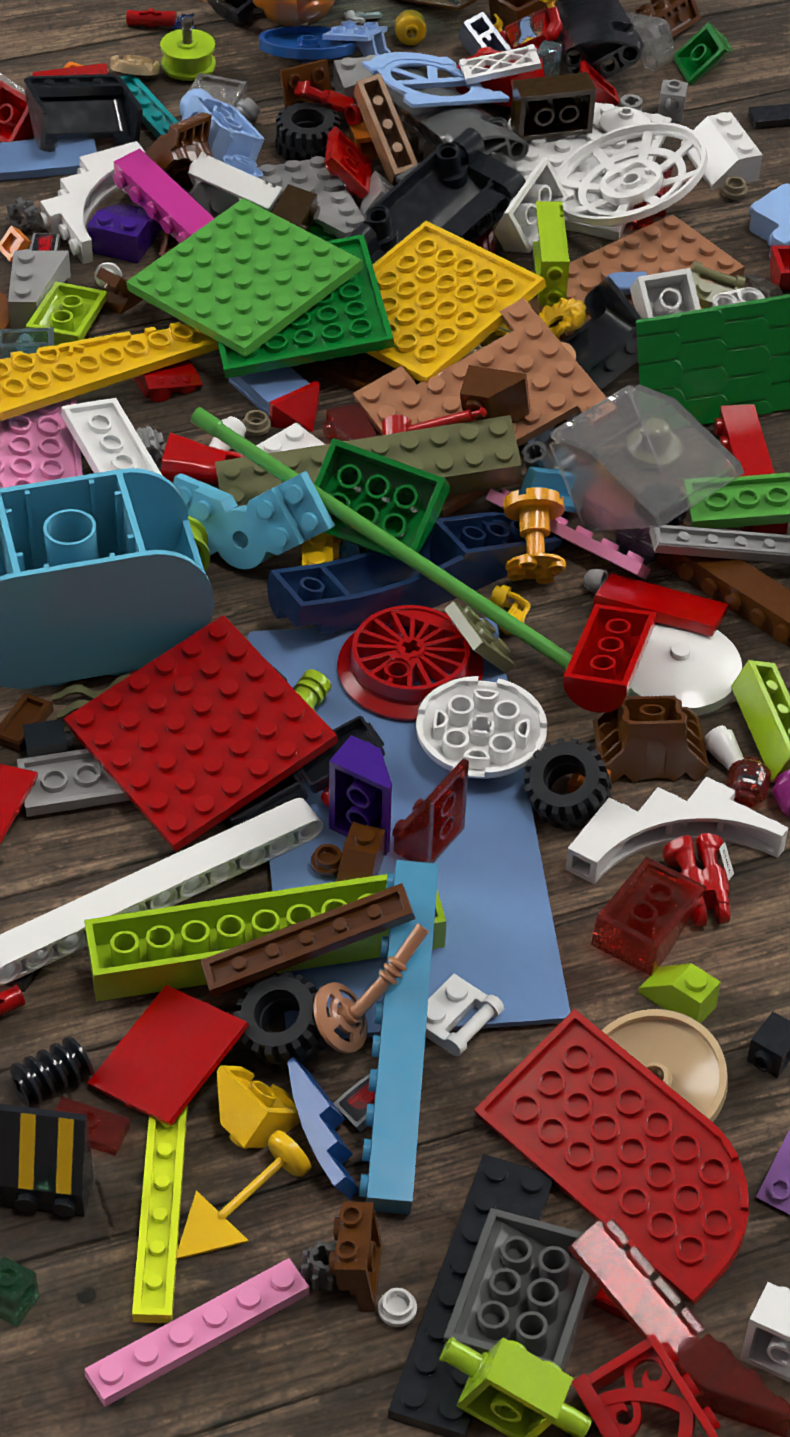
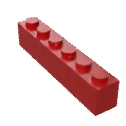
[714,404,788,535]

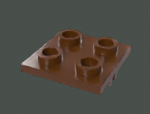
[279,59,332,107]

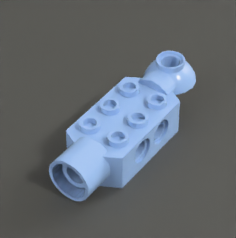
[179,89,265,179]

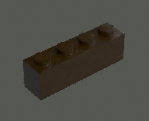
[271,184,320,232]

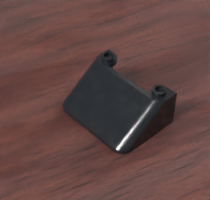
[23,74,143,152]
[562,276,642,390]

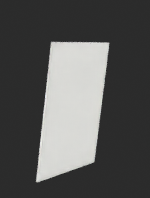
[719,842,734,881]

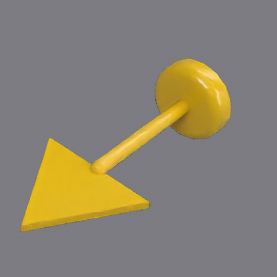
[177,1130,311,1260]

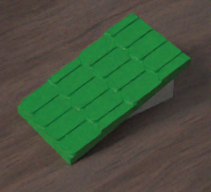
[636,294,790,430]

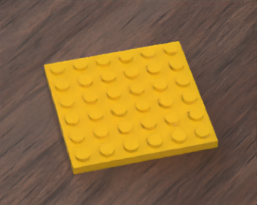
[365,221,546,383]

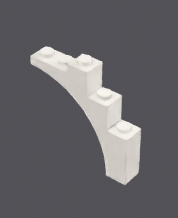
[38,141,145,264]
[565,777,788,884]

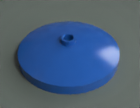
[259,25,357,64]

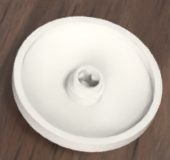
[628,622,742,716]

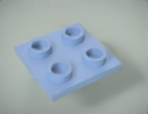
[322,21,391,57]

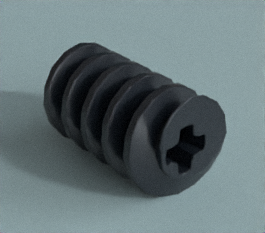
[10,1036,94,1107]

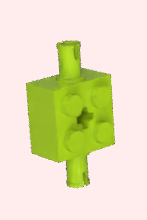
[439,1337,592,1437]

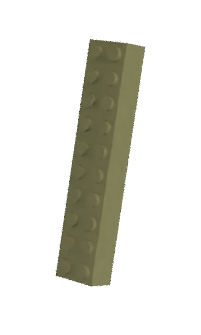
[215,415,522,507]

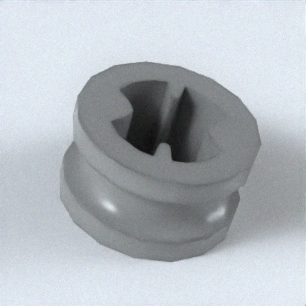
[620,94,643,111]

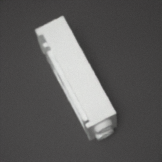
[188,152,284,212]

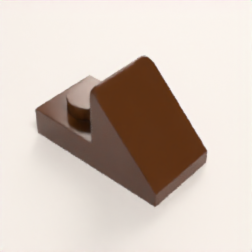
[96,267,144,314]

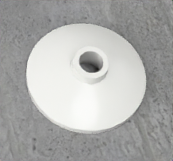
[600,107,650,133]

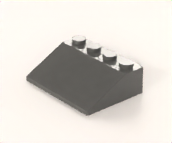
[444,1208,602,1373]

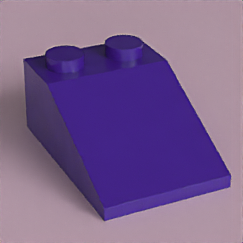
[87,203,162,264]

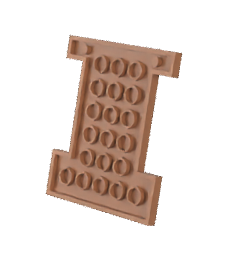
[353,298,619,517]

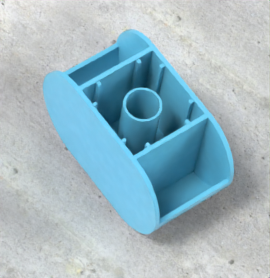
[0,468,214,689]

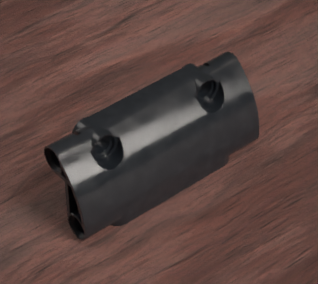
[345,127,526,265]

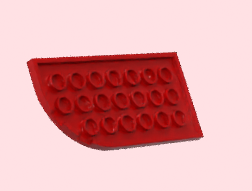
[474,1009,749,1306]

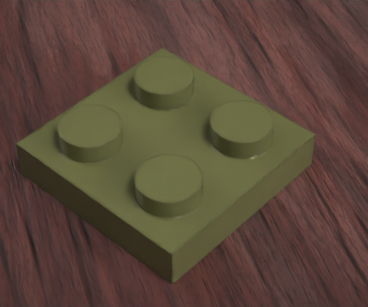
[444,601,515,673]

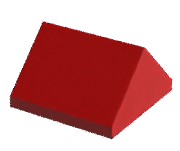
[0,80,34,142]

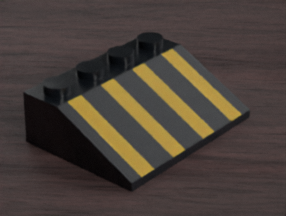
[0,1104,94,1217]

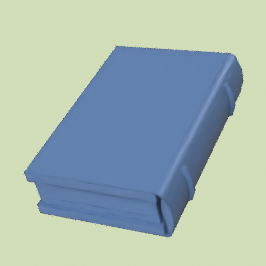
[229,367,310,418]

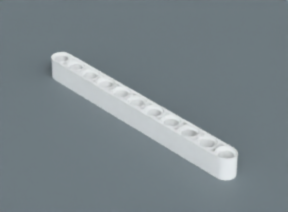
[0,798,323,985]

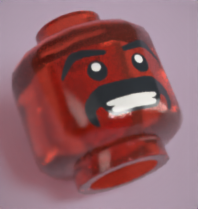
[726,756,771,808]

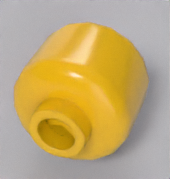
[394,10,427,46]

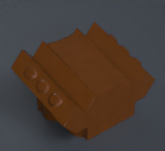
[145,112,212,189]
[592,695,709,784]

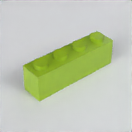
[731,660,790,782]

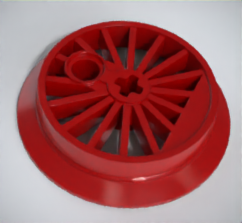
[337,605,483,721]

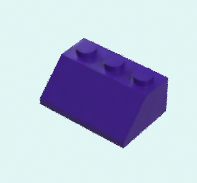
[329,735,392,856]

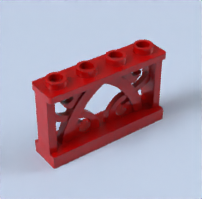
[572,1332,721,1437]

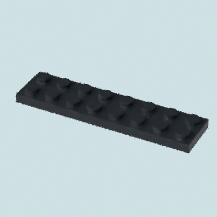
[388,1154,554,1437]

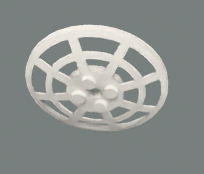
[556,122,708,225]

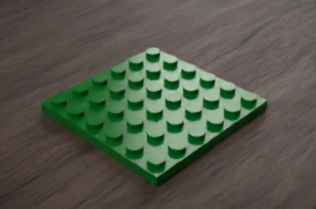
[217,234,395,379]

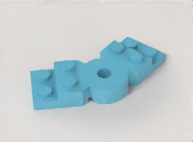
[173,471,335,569]

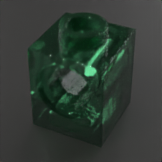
[0,1256,40,1327]

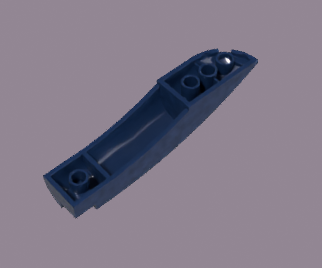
[267,512,563,633]

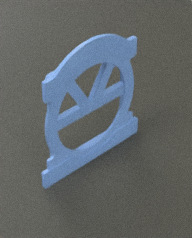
[362,52,509,108]

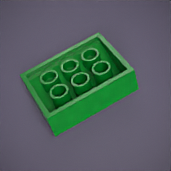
[314,438,451,562]

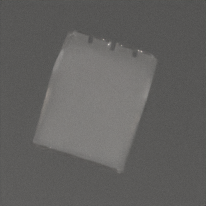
[549,384,744,531]

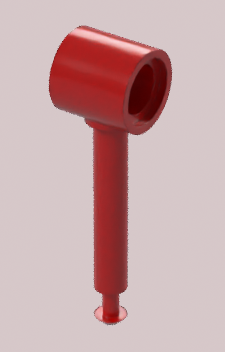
[382,406,487,435]

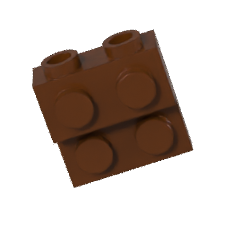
[329,1202,383,1312]

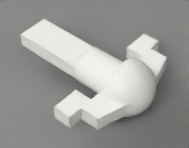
[344,10,382,24]

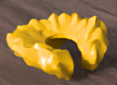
[539,298,587,340]

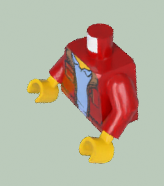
[494,0,563,59]

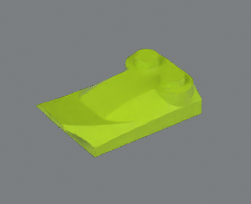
[25,281,108,348]

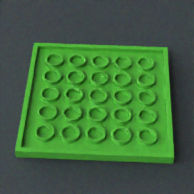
[126,198,363,357]

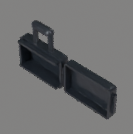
[222,716,385,830]

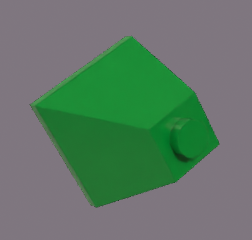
[672,22,734,85]

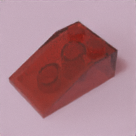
[392,758,469,863]
[591,857,707,976]

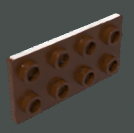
[627,0,701,39]

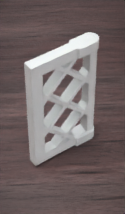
[459,44,542,85]

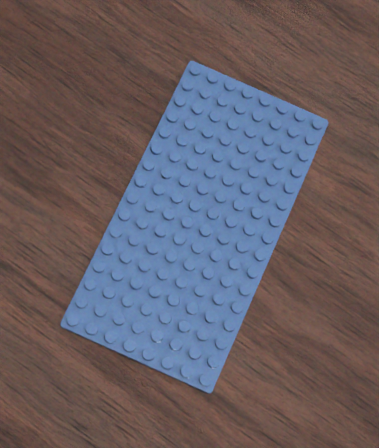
[248,618,570,1039]

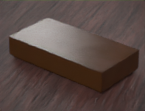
[0,692,54,753]

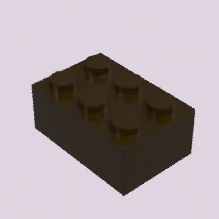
[510,72,596,141]

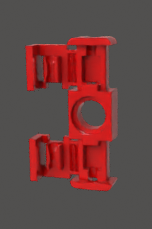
[294,81,355,114]

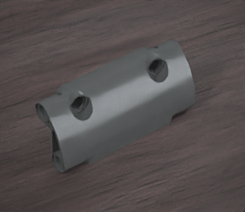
[372,67,529,162]

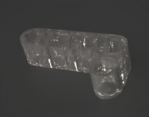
[626,12,675,72]

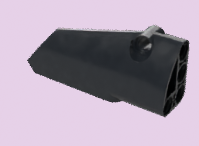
[558,0,645,80]

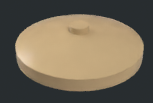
[601,1009,728,1122]

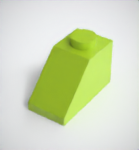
[638,963,721,1024]

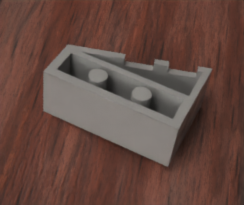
[8,249,71,328]

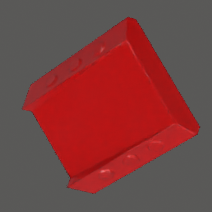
[133,359,203,403]

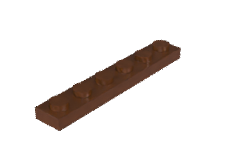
[201,883,416,997]

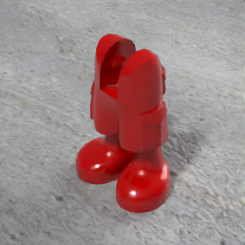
[662,833,731,927]

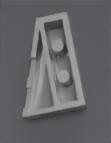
[333,55,377,104]

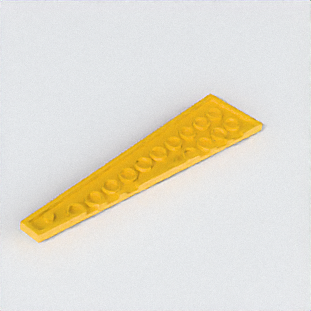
[0,322,219,421]

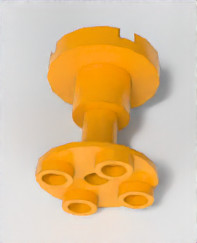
[503,487,567,584]

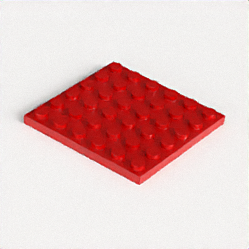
[64,615,338,853]

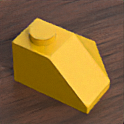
[217,1065,301,1149]

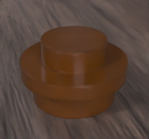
[311,844,342,876]

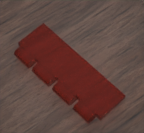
[568,1218,705,1367]

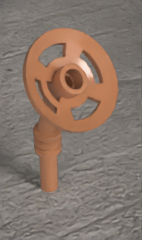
[313,923,429,1054]

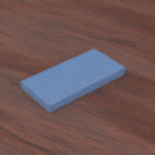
[0,138,97,181]

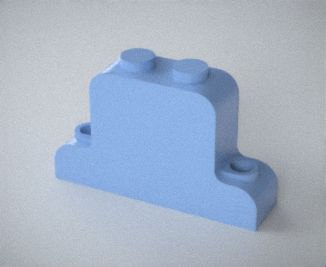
[749,184,790,257]

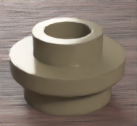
[722,176,748,200]
[242,410,271,436]

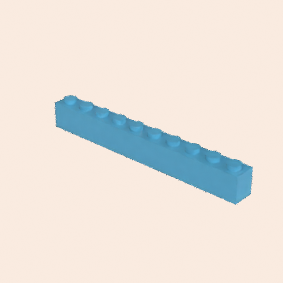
[359,860,439,1215]

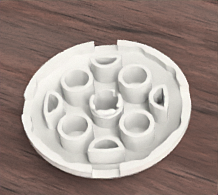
[416,676,547,779]

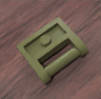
[690,261,745,308]

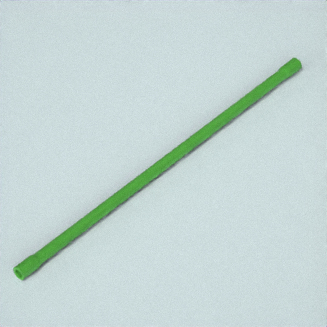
[190,407,630,697]

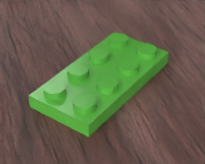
[683,473,790,529]

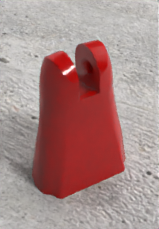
[161,432,245,485]

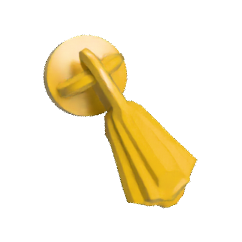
[490,584,530,636]

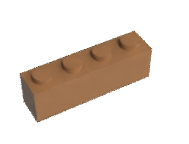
[353,73,418,185]

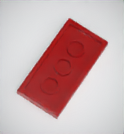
[593,573,729,637]

